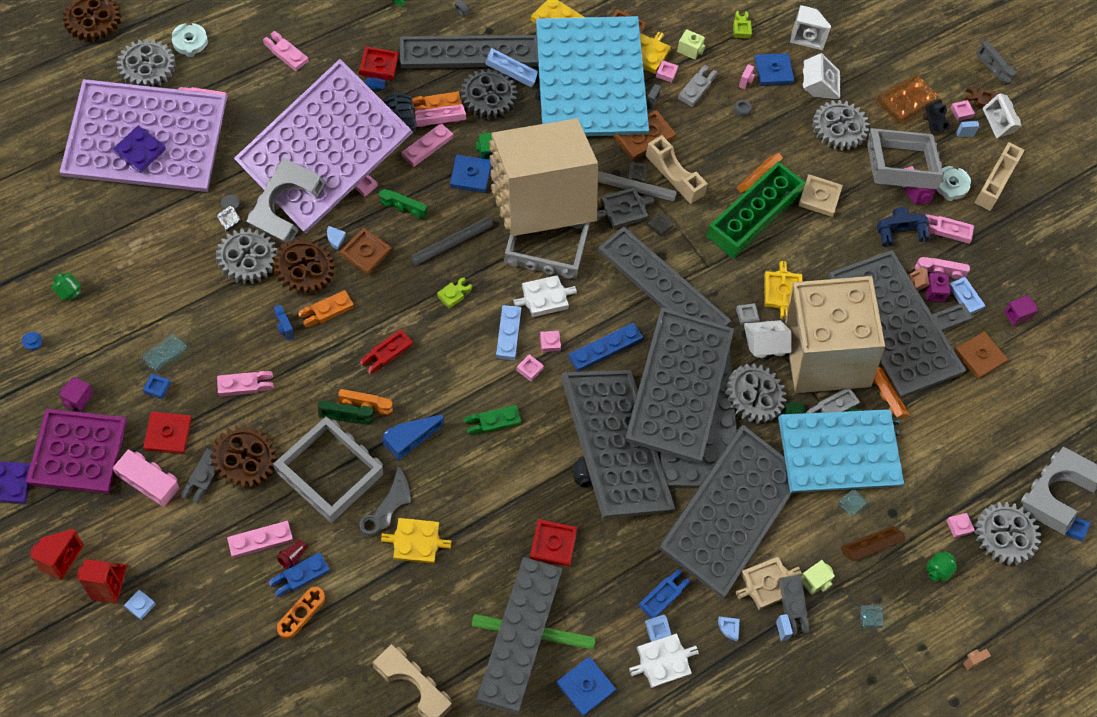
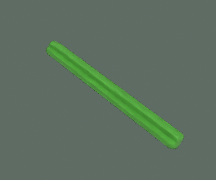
[472,614,595,649]

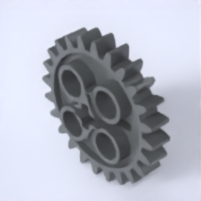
[460,69,517,119]

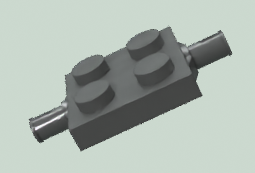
[597,187,654,229]

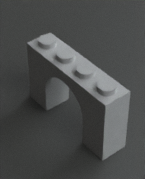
[247,158,326,244]
[1021,447,1097,535]

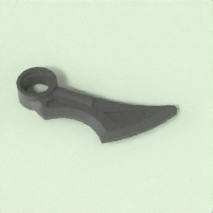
[360,467,411,538]

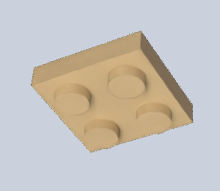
[798,174,843,217]

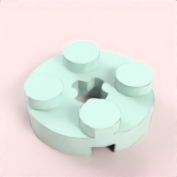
[172,23,208,57]
[937,166,971,201]

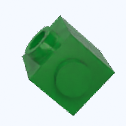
[475,132,493,160]

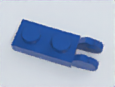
[269,552,330,597]
[638,569,691,619]

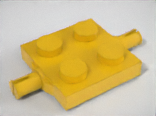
[640,32,671,74]
[764,261,802,319]
[381,518,451,564]

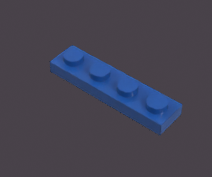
[568,323,643,372]

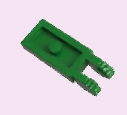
[379,189,428,220]
[464,405,521,435]

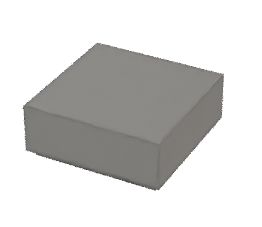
[736,303,760,325]

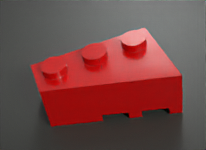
[77,559,128,604]

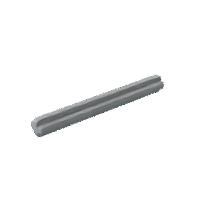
[598,171,677,201]

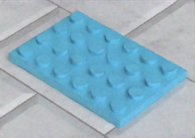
[778,409,904,493]

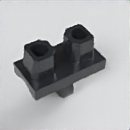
[923,99,950,135]

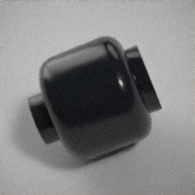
[572,457,593,488]

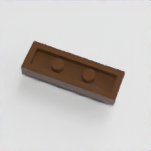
[841,526,905,561]

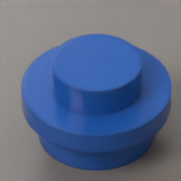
[22,332,42,351]

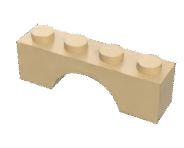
[646,135,708,204]
[974,142,1024,211]
[373,644,452,717]

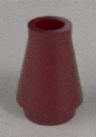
[276,540,308,569]

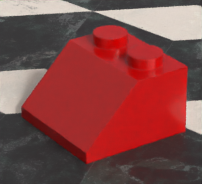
[30,529,84,581]

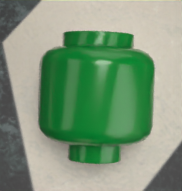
[51,272,81,301]
[926,552,957,582]

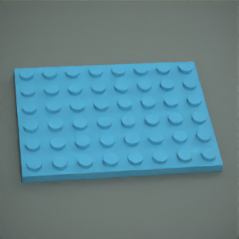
[536,16,649,136]

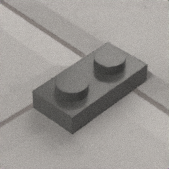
[932,303,973,332]

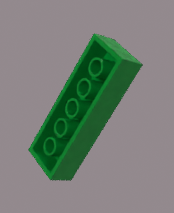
[706,161,806,259]

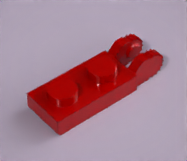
[360,329,413,374]

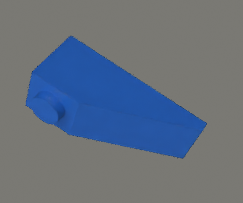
[383,415,444,461]

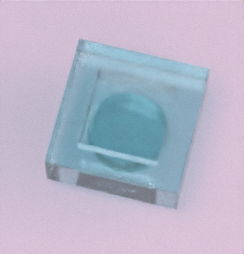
[158,333,187,361]
[141,344,171,372]
[838,489,868,517]
[859,605,884,628]

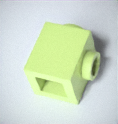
[677,29,705,59]
[801,560,835,595]

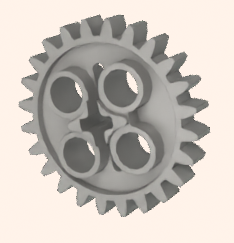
[116,39,176,87]
[812,100,870,151]
[216,228,277,284]
[725,363,786,424]
[974,502,1041,566]

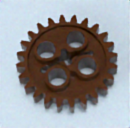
[62,0,122,42]
[272,238,335,295]
[210,425,277,490]

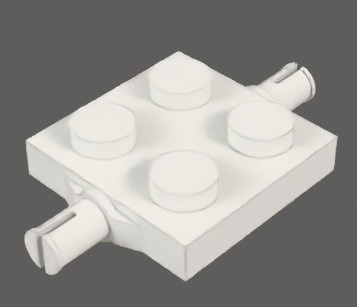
[513,275,577,317]
[629,634,699,688]

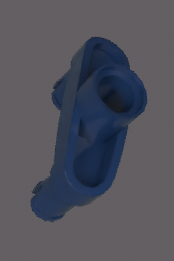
[877,207,931,247]

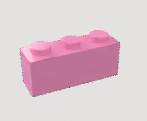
[113,449,180,507]

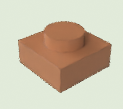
[908,267,930,291]
[963,649,991,670]

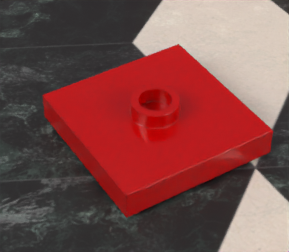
[359,46,399,81]
[143,412,192,454]
[530,519,578,567]

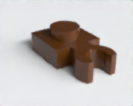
[964,87,995,108]

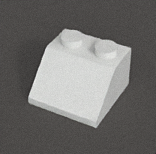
[790,5,831,50]
[803,53,840,99]
[983,94,1022,139]
[744,320,791,358]

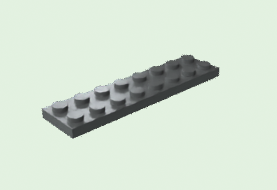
[400,35,539,68]
[598,227,731,327]
[476,557,562,715]

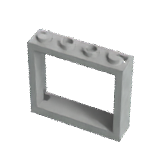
[867,128,944,189]
[504,222,590,279]
[273,417,383,523]

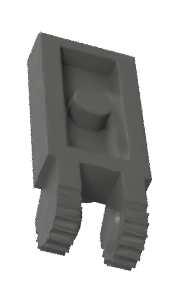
[976,41,1016,85]
[182,448,218,504]
[779,575,809,635]

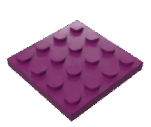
[26,409,127,494]

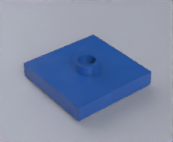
[754,53,794,86]
[450,155,491,193]
[556,656,616,717]

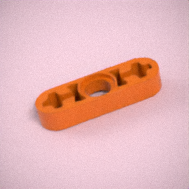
[277,587,325,640]

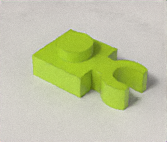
[733,11,752,38]
[437,278,472,309]

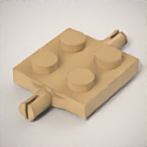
[736,557,802,610]

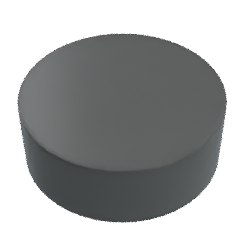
[454,0,469,17]
[734,100,752,117]
[221,195,240,214]

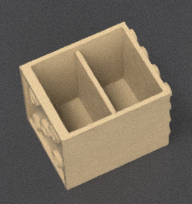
[489,118,598,236]
[785,276,885,393]

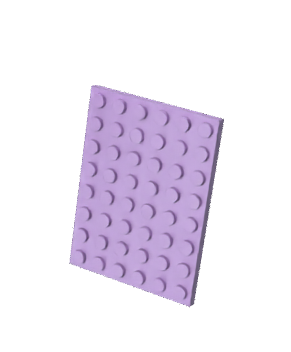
[234,59,413,233]
[60,79,227,192]

